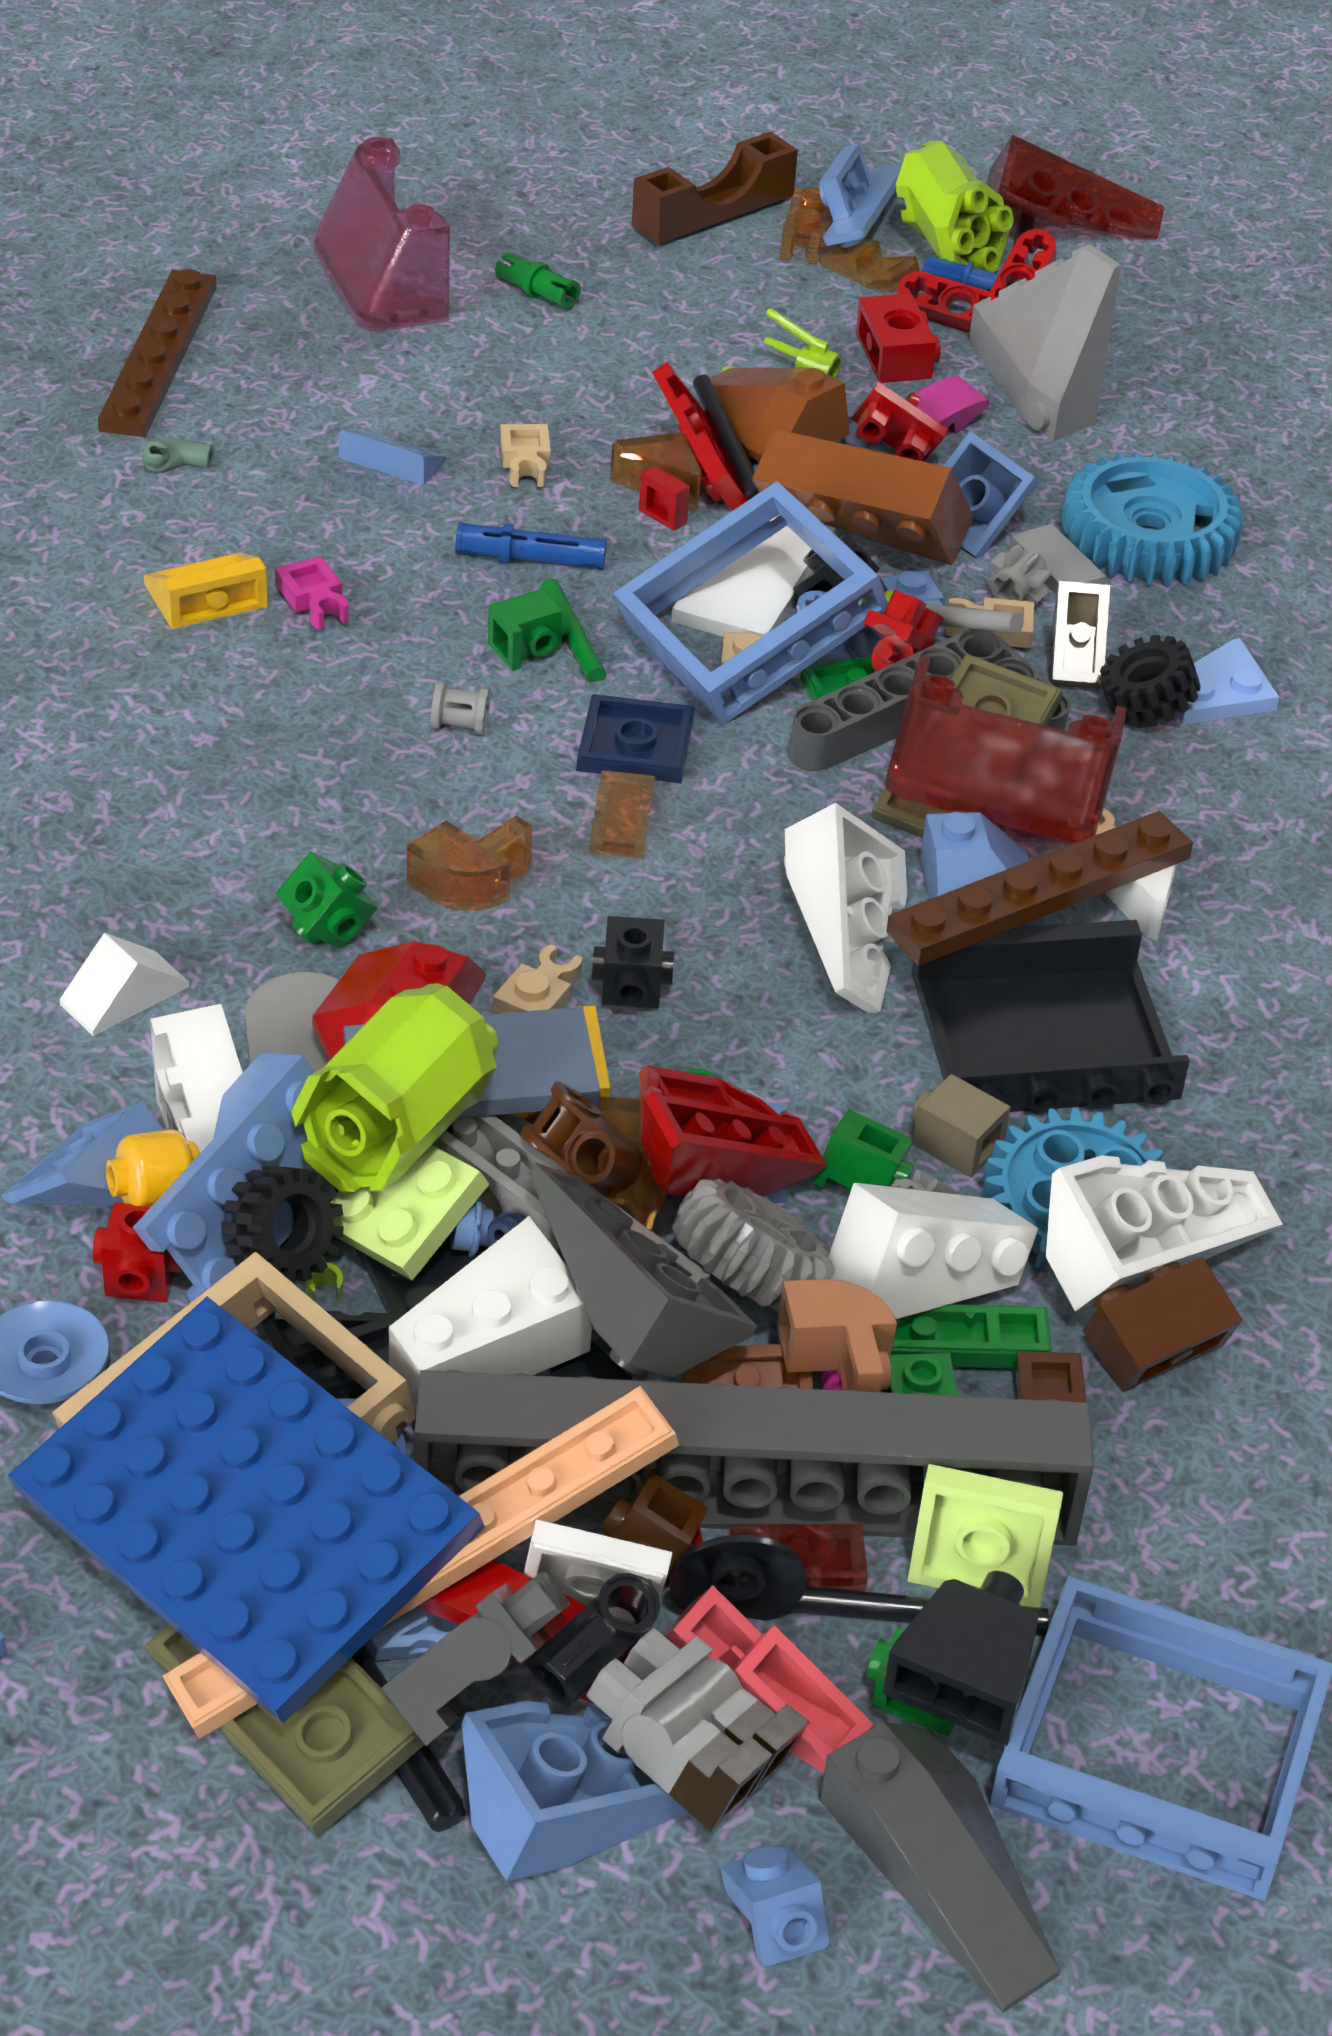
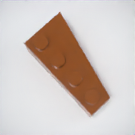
[752,429,974,565]

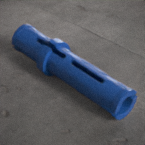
[455,522,607,571]

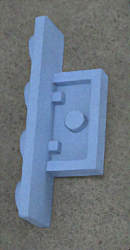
[819,143,903,248]

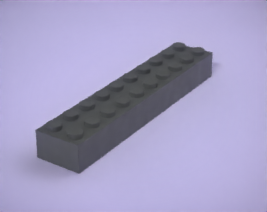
[414,1370,1094,1546]

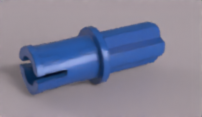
[921,256,1010,292]

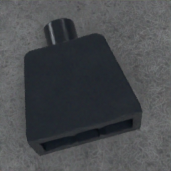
[882,1571,1039,1746]

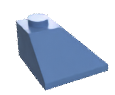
[944,431,1039,558]
[920,812,1049,928]
[1,1101,164,1205]

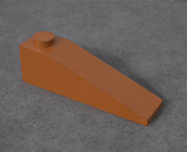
[710,368,850,462]

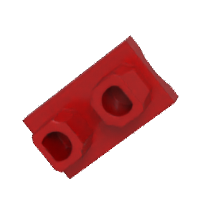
[851,382,948,462]
[863,589,943,671]

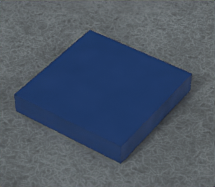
[576,694,695,784]

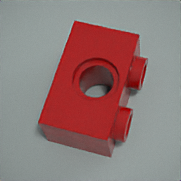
[856,293,941,383]

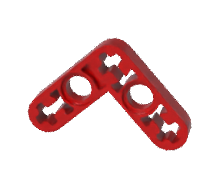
[897,229,1056,333]

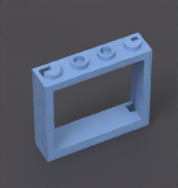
[613,481,888,725]
[989,1576,1332,1901]

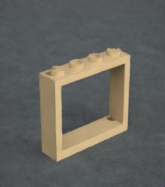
[52,1252,416,1443]

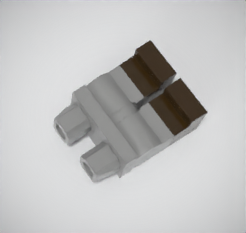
[586,1628,809,1832]

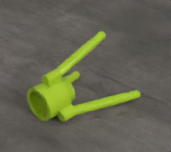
[722,308,842,378]

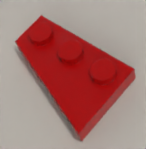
[652,362,747,511]

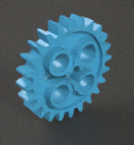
[981,1108,1174,1270]

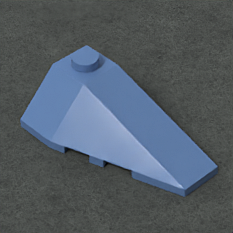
[461,1701,688,1882]

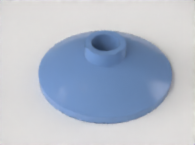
[0,1300,109,1404]

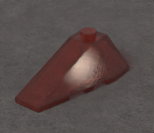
[986,135,1164,240]

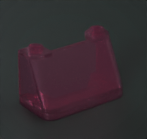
[313,137,450,332]

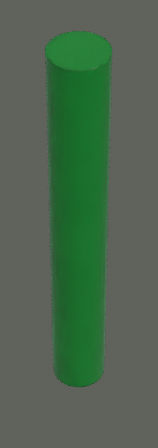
[540,579,606,683]

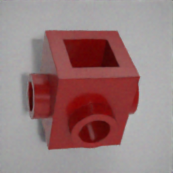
[92,1202,183,1303]

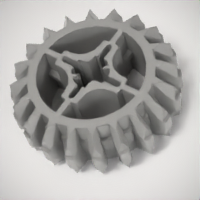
[672,1178,835,1312]

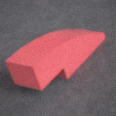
[663,1585,874,1772]

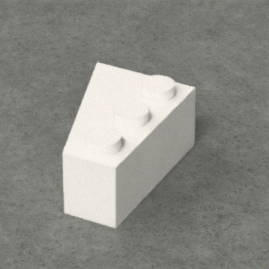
[150,1004,243,1153]
[828,1183,1038,1319]
[389,1216,592,1411]

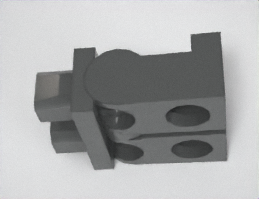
[381,1570,570,1746]

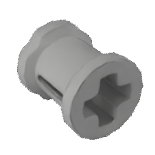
[431,681,491,735]

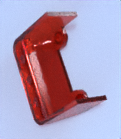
[884,655,1127,843]

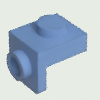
[721,1845,829,1967]

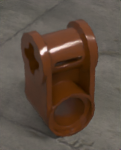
[520,1081,642,1190]

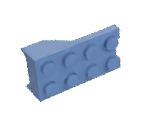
[133,1053,333,1302]

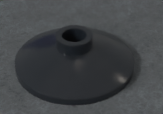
[669,1535,807,1621]

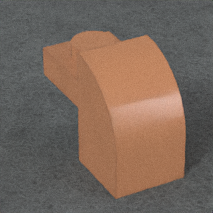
[776,1279,897,1392]

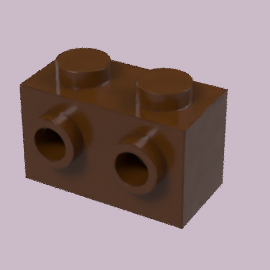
[1082,1257,1243,1392]

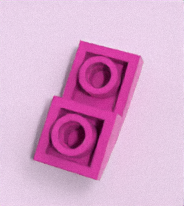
[915,375,990,433]

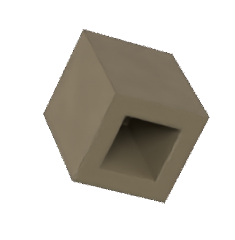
[911,1074,1011,1178]

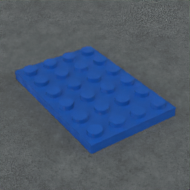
[8,1296,485,1724]

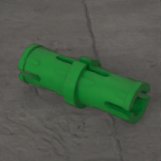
[495,252,581,309]

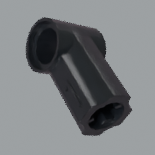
[527,1573,661,1708]

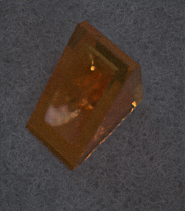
[610,432,701,513]

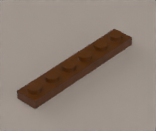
[98,269,217,438]
[886,811,1193,966]

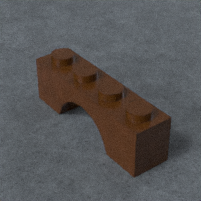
[632,131,798,244]

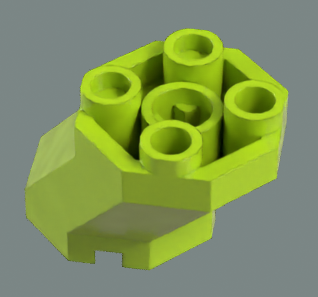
[895,141,1014,273]
[291,983,499,1192]

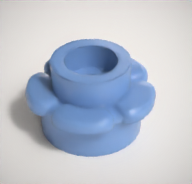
[449,1197,493,1257]

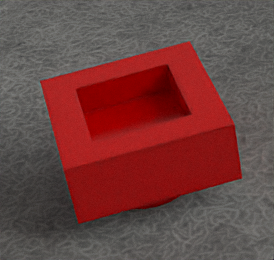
[639,466,690,531]

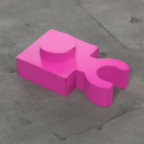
[275,556,349,630]

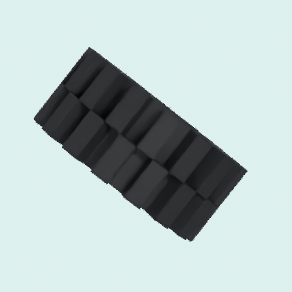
[1099,635,1201,728]
[221,1166,344,1283]

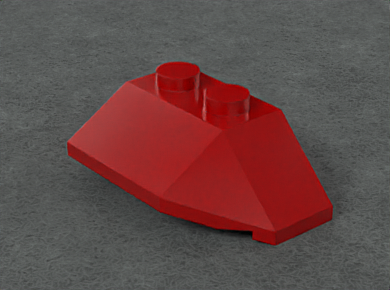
[312,941,486,1061]
[639,1065,827,1196]

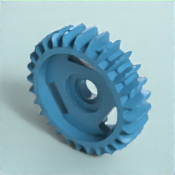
[1061,451,1243,588]

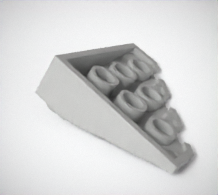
[969,244,1122,441]

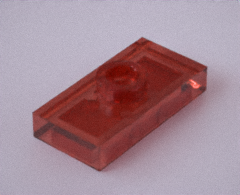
[728,1524,868,1591]

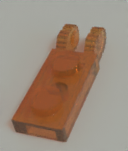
[780,187,833,265]

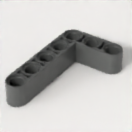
[789,629,1070,771]

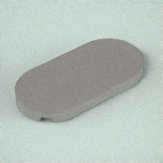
[245,972,339,1072]

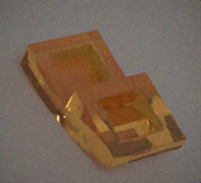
[818,240,920,290]

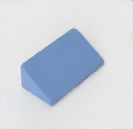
[339,429,446,485]

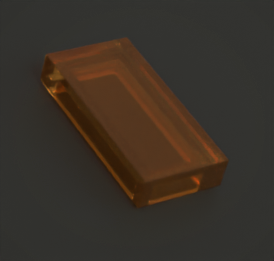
[590,771,655,859]

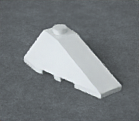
[784,803,907,1013]
[1046,1155,1283,1311]

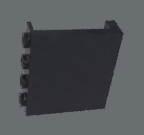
[911,920,1190,1113]

